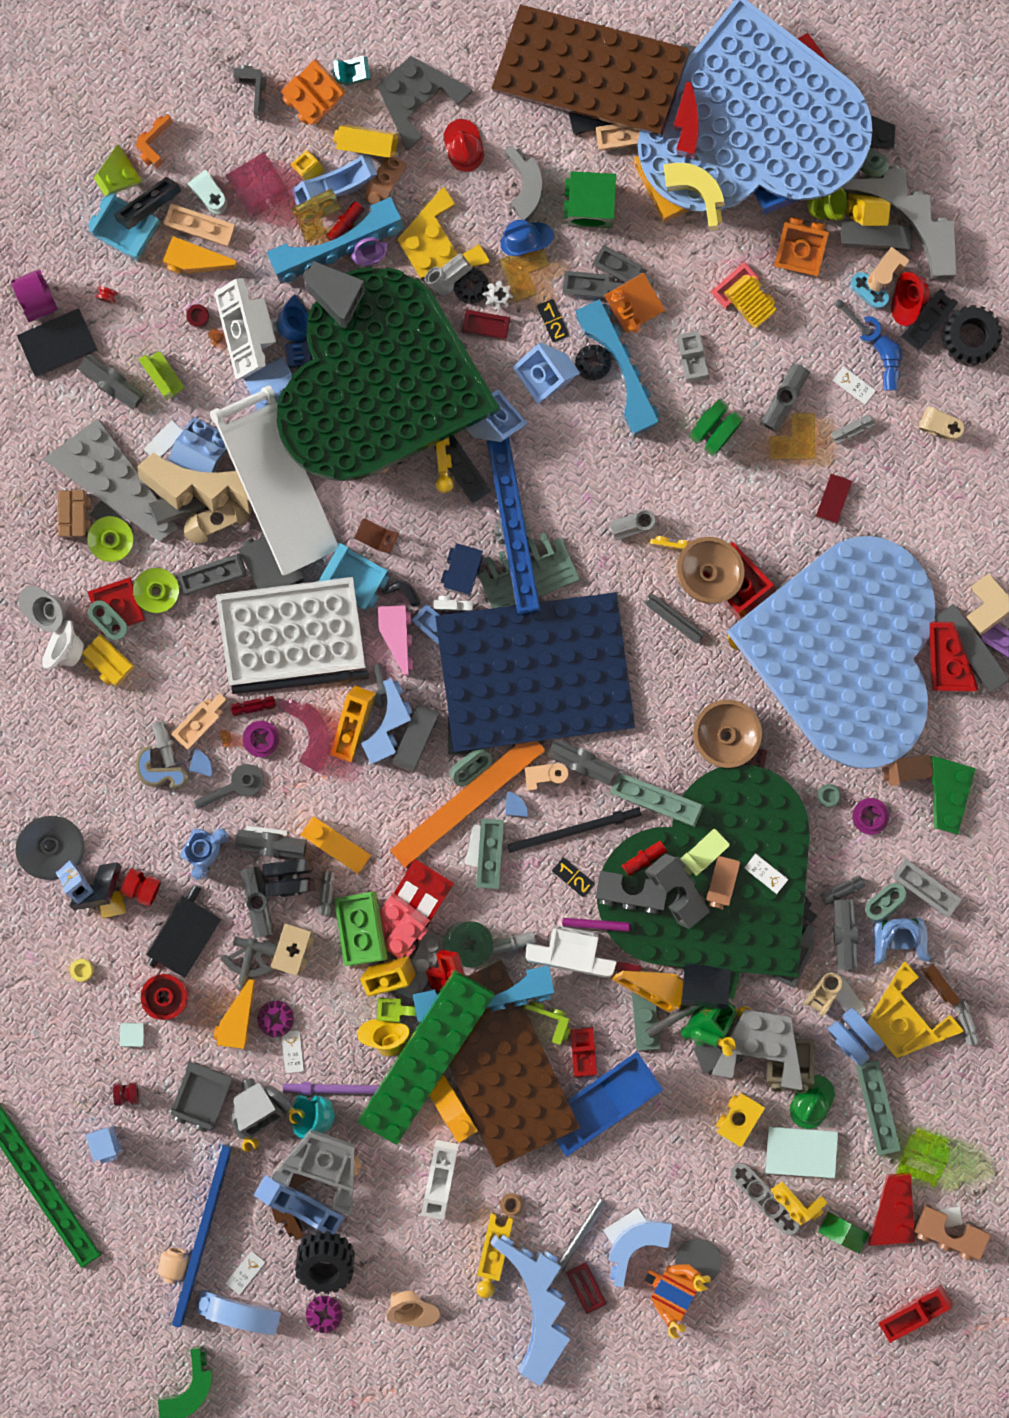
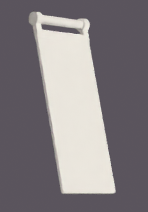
[210,385,338,575]

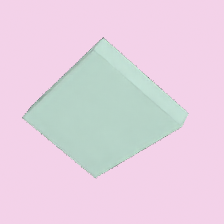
[765,1126,838,1178]

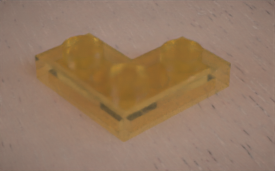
[291,188,341,244]
[499,248,550,303]
[769,413,816,460]

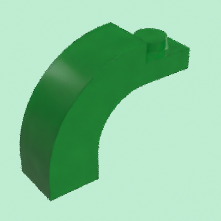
[158,1346,213,1418]

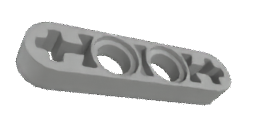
[730,1163,799,1235]

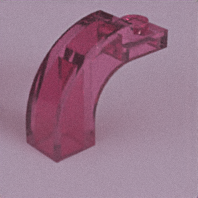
[278,698,331,774]

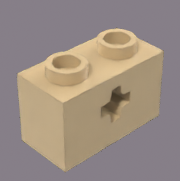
[271,923,315,976]

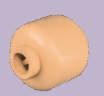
[158,1247,190,1284]

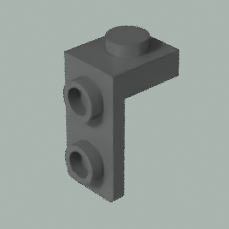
[233,65,266,119]

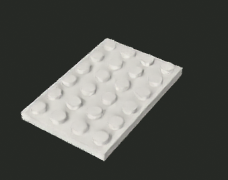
[216,577,365,685]

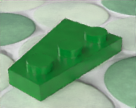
[931,756,976,835]

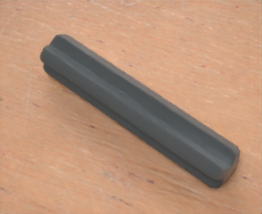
[645,594,704,644]

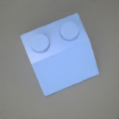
[244,357,292,410]

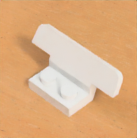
[526,924,617,978]

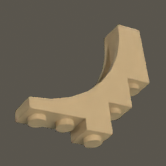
[137,452,253,513]

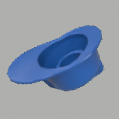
[500,219,554,256]

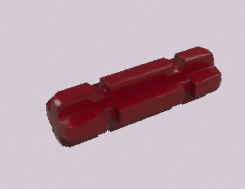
[231,696,276,716]

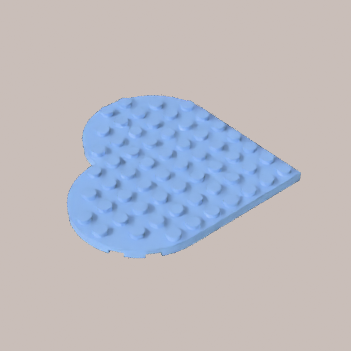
[638,0,872,212]
[726,536,935,769]

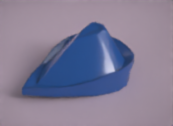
[276,294,309,342]

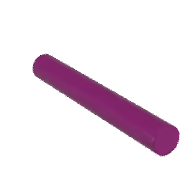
[562,917,631,932]

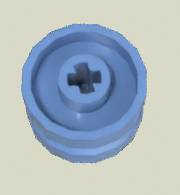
[827,1007,885,1067]

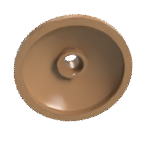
[676,537,744,604]
[693,700,762,768]

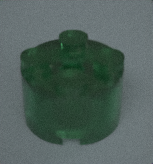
[443,921,493,968]

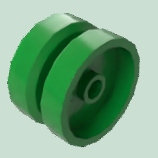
[688,398,745,457]

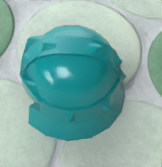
[291,1095,335,1138]

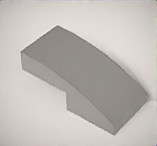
[677,331,709,383]

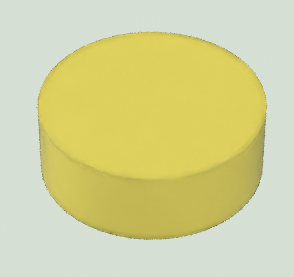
[70,959,94,982]

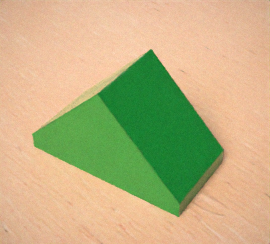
[818,1211,870,1254]

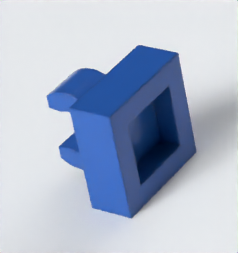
[286,342,311,368]

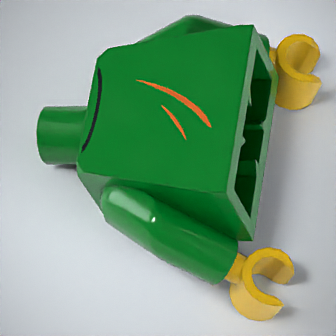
[681,1001,750,1056]

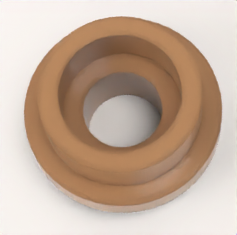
[500,1193,523,1216]

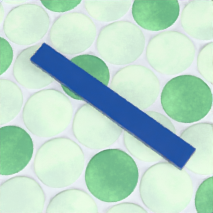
[486,437,540,615]
[172,1144,233,1328]

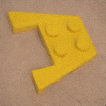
[397,187,490,279]
[867,961,964,1058]

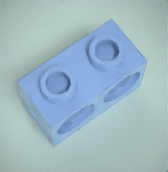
[86,1125,122,1164]

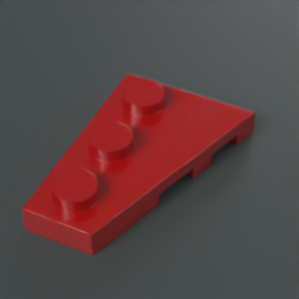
[929,621,979,691]
[868,1173,915,1246]

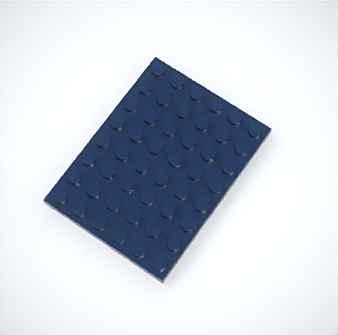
[435,592,635,752]

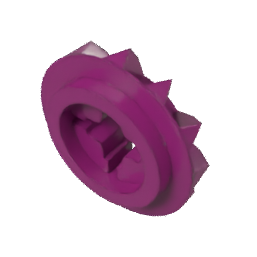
[243,721,279,757]
[852,798,889,835]
[257,1001,294,1038]
[305,1296,343,1333]

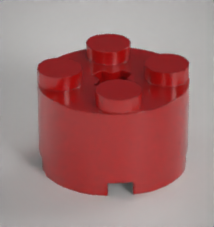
[141,974,190,1020]

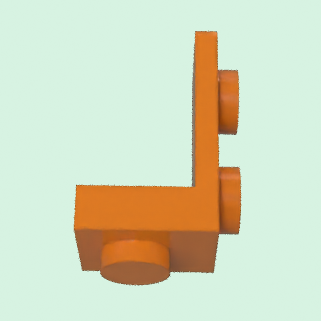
[135,114,173,169]

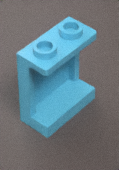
[88,194,161,262]
[319,543,390,611]

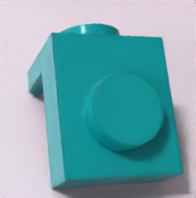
[333,56,371,86]

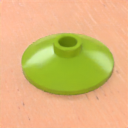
[87,516,133,562]
[133,568,179,613]

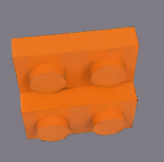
[281,59,347,125]
[774,217,829,276]

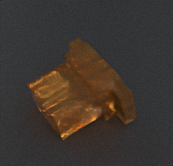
[207,327,225,347]
[220,730,232,747]

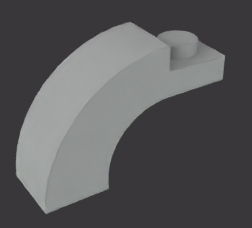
[505,145,542,221]

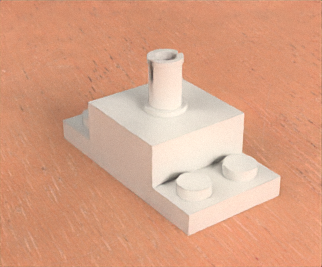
[214,278,278,380]

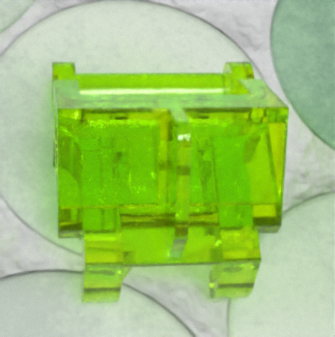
[895,1126,950,1187]

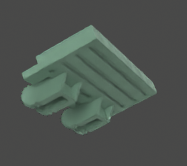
[478,532,580,608]

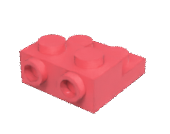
[380,893,430,959]

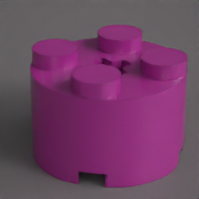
[11,269,58,323]

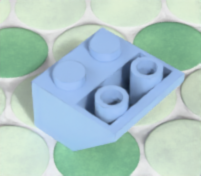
[168,417,228,473]

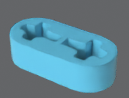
[850,272,889,309]

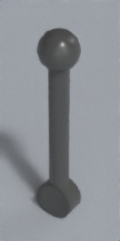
[835,299,871,336]

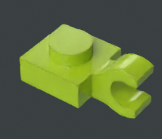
[377,997,417,1022]

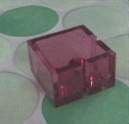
[225,152,290,219]

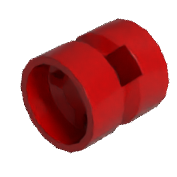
[120,868,162,907]

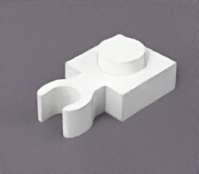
[434,596,473,612]

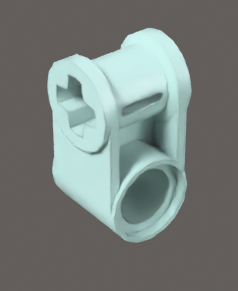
[187,170,228,215]

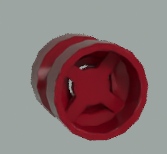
[113,1082,139,1106]

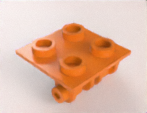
[604,272,666,333]

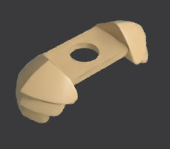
[184,498,252,544]

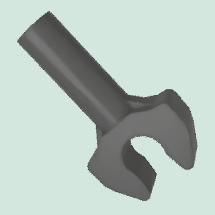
[373,664,387,707]

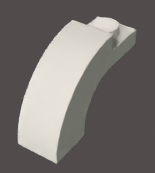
[421,1140,459,1220]

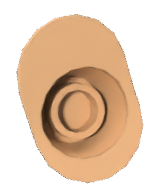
[386,1291,440,1327]

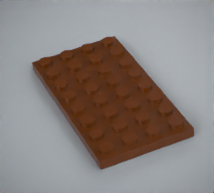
[491,4,690,136]
[437,960,580,1168]

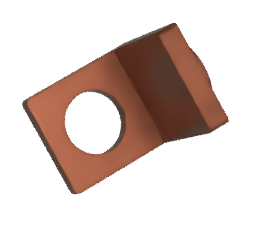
[354,518,399,554]

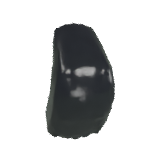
[382,580,421,607]

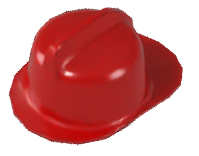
[444,119,484,172]
[891,272,930,326]

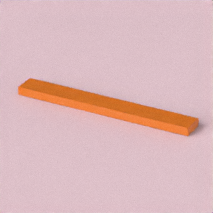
[390,741,545,868]

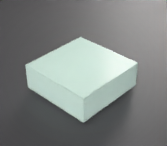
[120,1023,144,1047]

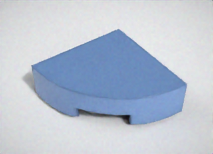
[189,749,213,777]
[505,792,528,817]

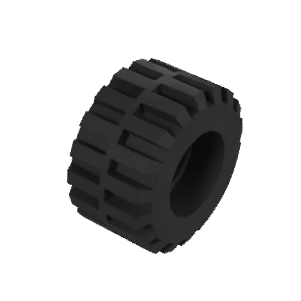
[942,305,1003,366]
[295,1231,355,1294]

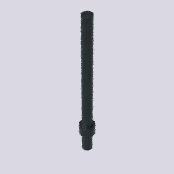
[232,670,369,694]
[507,807,642,853]

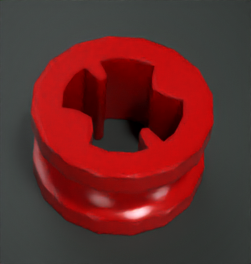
[95,286,118,304]

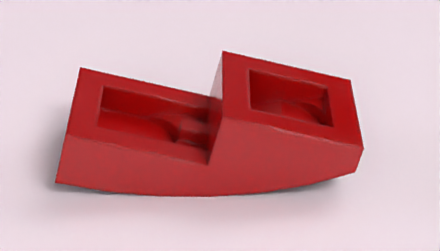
[570,1027,597,1078]

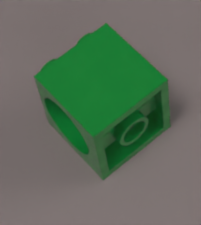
[563,171,616,229]

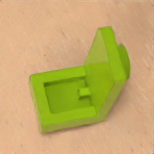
[524,1001,570,1045]

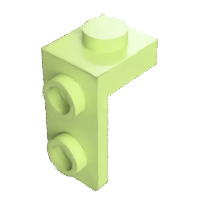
[680,829,729,877]

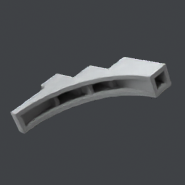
[842,165,956,280]

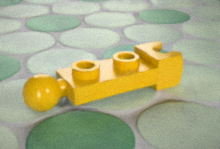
[435,437,454,493]
[476,1213,513,1299]

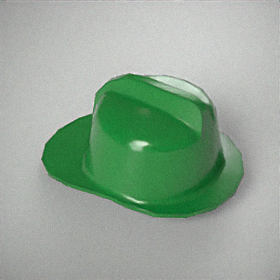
[790,1075,835,1129]

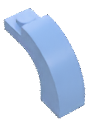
[608,1220,672,1287]
[196,1290,281,1335]

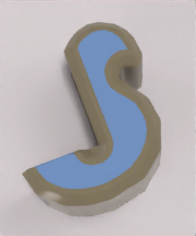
[135,746,190,790]

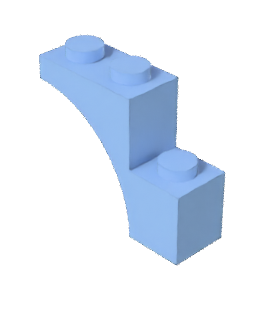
[291,154,378,211]
[361,678,413,764]

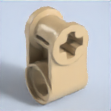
[918,407,964,442]
[803,972,842,1017]

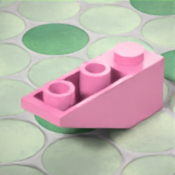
[378,606,413,676]

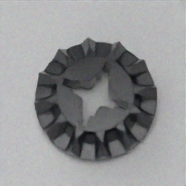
[453,267,489,304]
[575,344,611,381]

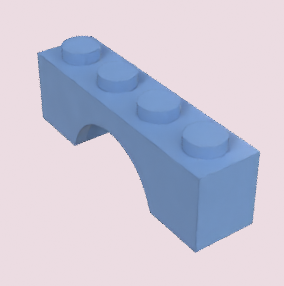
[254,1175,344,1234]

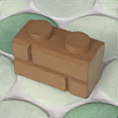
[58,490,92,539]

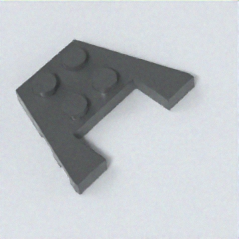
[377,56,472,151]

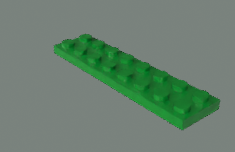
[357,970,494,1145]

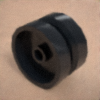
[262,859,316,897]

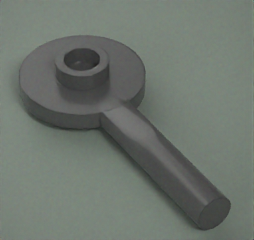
[194,764,263,809]

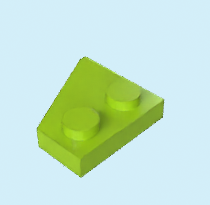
[94,145,142,197]

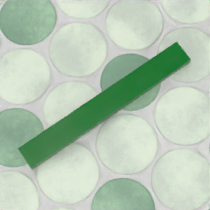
[0,1104,102,1268]

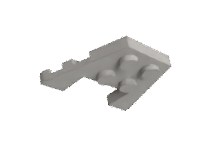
[712,1009,802,1090]
[271,1129,354,1216]

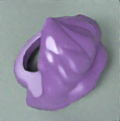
[351,237,387,266]

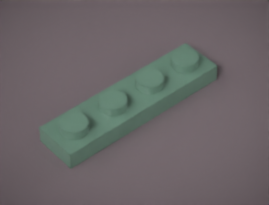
[610,772,703,828]
[855,1060,901,1156]

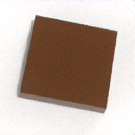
[921,963,961,1006]

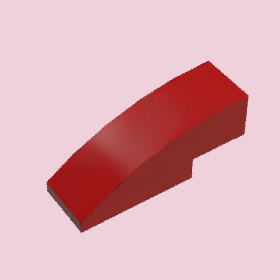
[674,81,699,159]
[878,1284,953,1343]

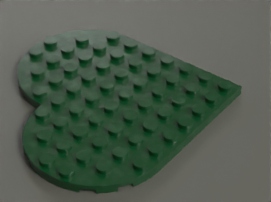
[276,267,500,481]
[597,764,810,977]

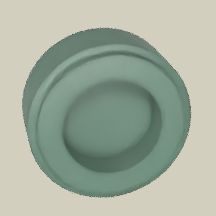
[817,784,841,807]

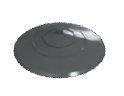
[15,816,85,880]

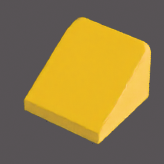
[290,150,325,181]
[100,891,127,919]

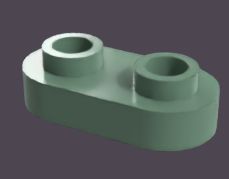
[860,148,889,177]
[88,601,128,640]
[450,748,492,787]
[865,883,907,922]

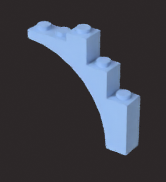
[490,1235,570,1386]

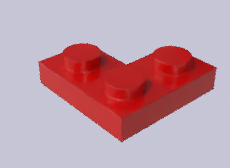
[426,950,465,993]

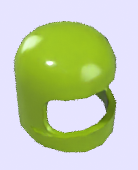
[807,188,847,221]

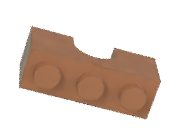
[914,1205,991,1261]

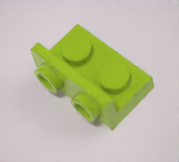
[138,351,185,401]

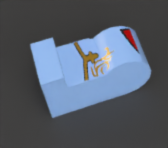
[56,860,94,904]

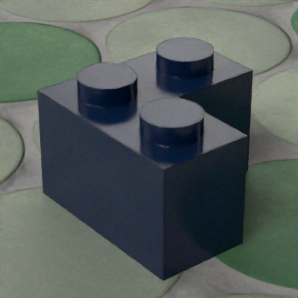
[441,543,483,597]

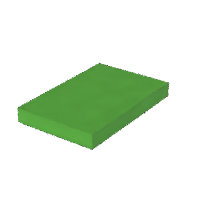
[334,891,388,966]

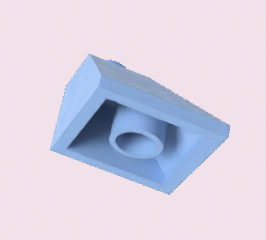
[512,342,580,404]
[466,390,527,442]

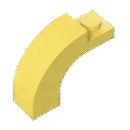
[663,163,725,231]

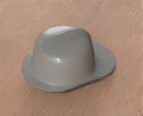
[18,586,69,632]

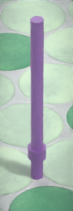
[283,1081,379,1096]

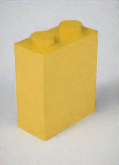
[333,124,399,158]

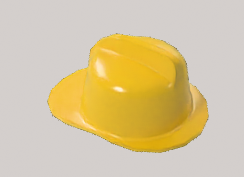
[357,1019,410,1057]

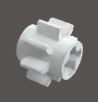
[483,281,513,310]

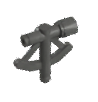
[221,936,278,992]

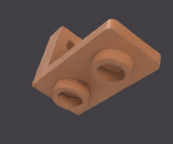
[364,157,407,205]
[882,754,933,786]
[706,856,740,909]

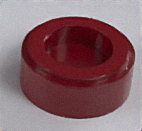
[186,304,210,328]

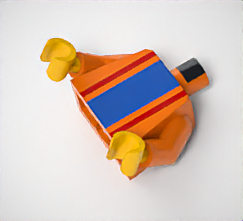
[644,1264,711,1338]

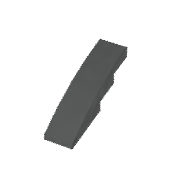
[935,604,1009,694]

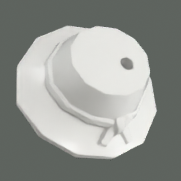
[42,620,84,670]

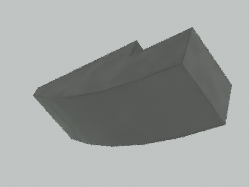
[841,221,912,251]

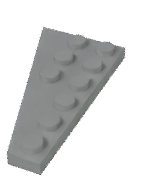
[43,419,179,542]

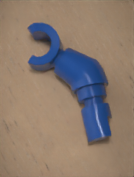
[860,316,902,391]

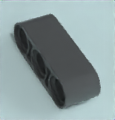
[392,704,440,773]

